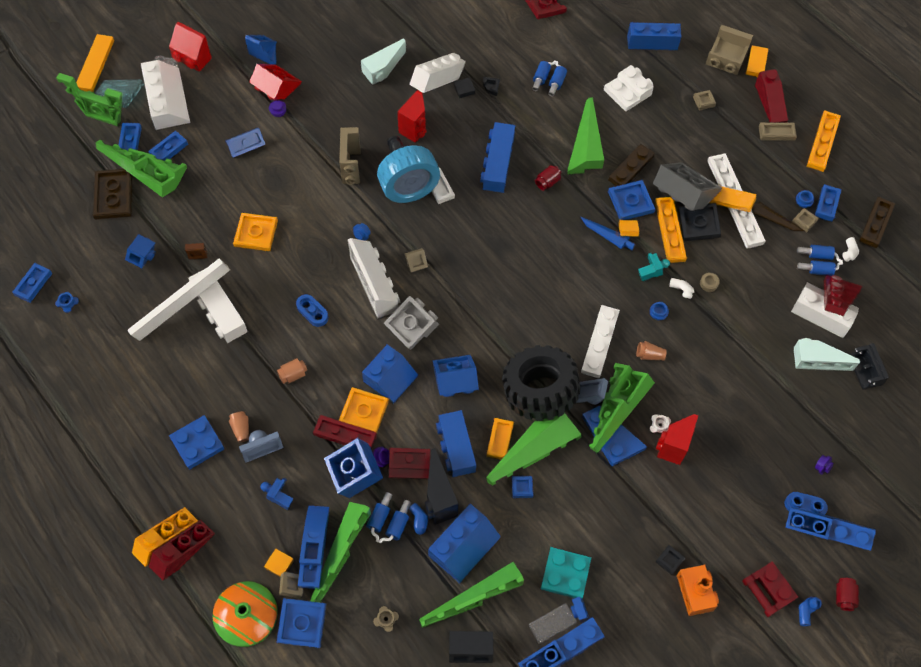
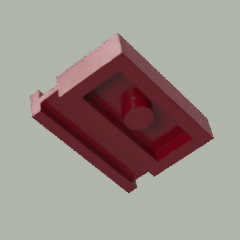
[388,448,430,479]

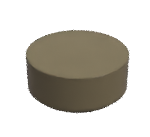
[700,273,720,292]

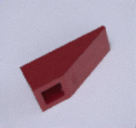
[149,520,215,580]

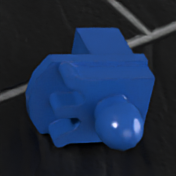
[260,478,293,510]

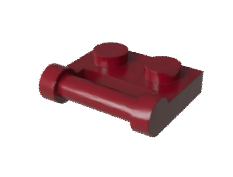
[742,561,798,617]

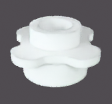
[650,415,671,433]

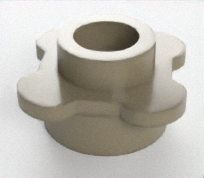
[373,606,399,632]

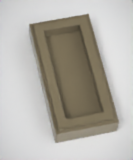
[759,122,797,141]

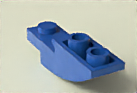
[298,506,330,589]
[785,507,876,551]
[518,617,605,667]

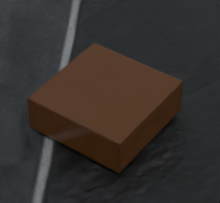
[185,243,207,259]

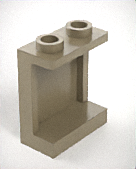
[706,25,753,75]
[339,127,361,185]

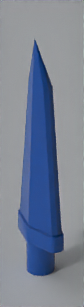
[581,217,636,250]

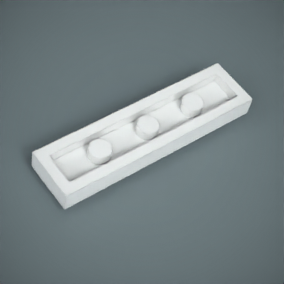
[581,305,620,378]

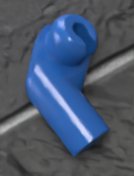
[799,597,822,626]

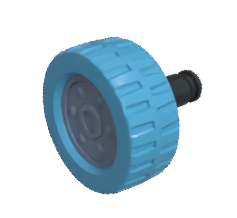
[377,136,440,203]

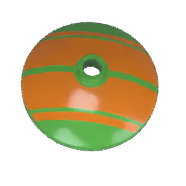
[213,581,278,647]

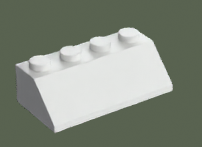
[141,60,190,130]
[348,238,400,318]

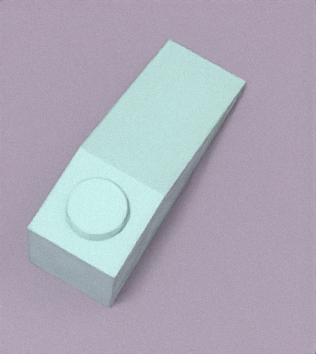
[361,38,406,85]
[794,338,860,371]

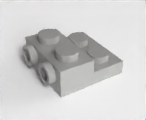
[384,296,439,350]

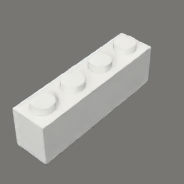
[410,53,465,93]
[188,269,248,343]

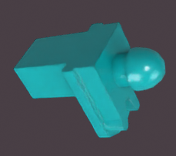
[639,253,670,281]

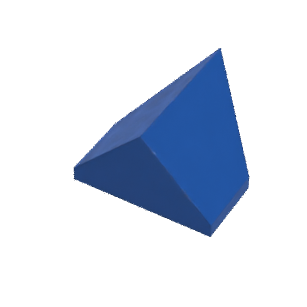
[245,35,277,65]

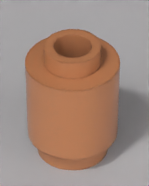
[277,358,307,384]

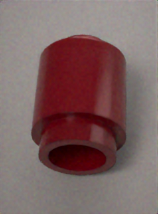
[535,165,561,191]
[836,578,859,611]

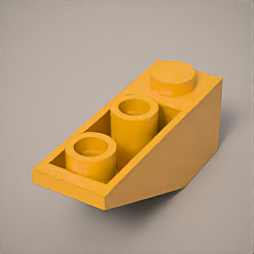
[132,507,198,567]

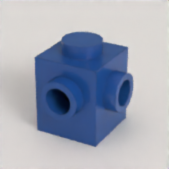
[125,234,156,268]

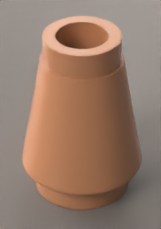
[636,341,667,361]
[228,411,249,443]

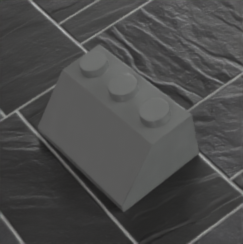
[653,162,722,211]

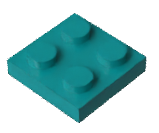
[541,547,591,599]

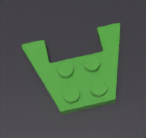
[56,73,123,126]

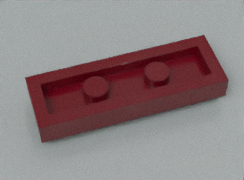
[313,415,377,449]

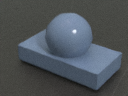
[576,378,608,405]
[239,430,284,463]

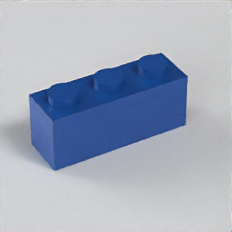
[627,22,681,50]
[436,410,476,478]

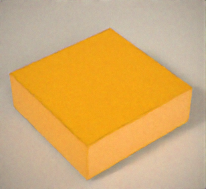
[619,220,639,236]
[264,549,294,577]

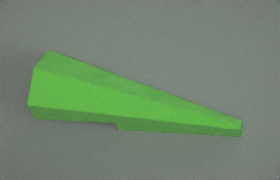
[567,97,604,174]
[96,140,187,198]
[589,363,655,453]
[486,413,581,486]
[310,502,371,603]
[419,562,524,628]

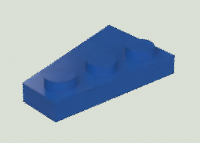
[582,406,647,466]

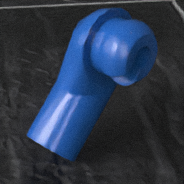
[409,503,428,535]

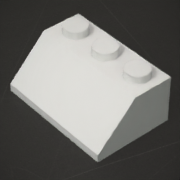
[791,282,859,338]

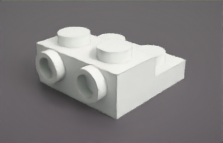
[604,65,653,111]

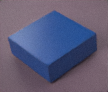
[512,476,533,498]

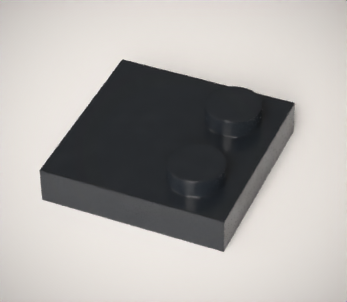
[679,203,721,242]

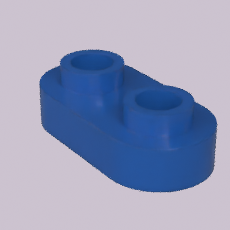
[296,294,328,327]
[784,492,828,515]

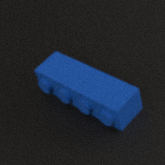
[480,122,515,193]

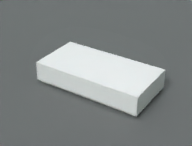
[432,168,455,204]

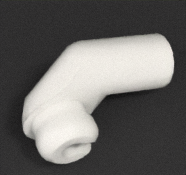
[842,237,859,262]
[669,278,694,299]

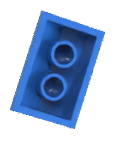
[428,504,501,584]

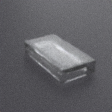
[529,603,577,645]

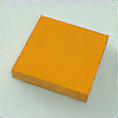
[233,213,278,251]
[339,387,389,433]

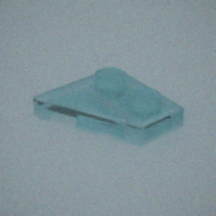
[95,79,144,108]

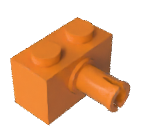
[677,565,719,616]

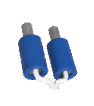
[532,61,567,96]
[797,245,843,276]
[366,492,411,543]

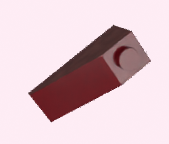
[755,69,788,123]

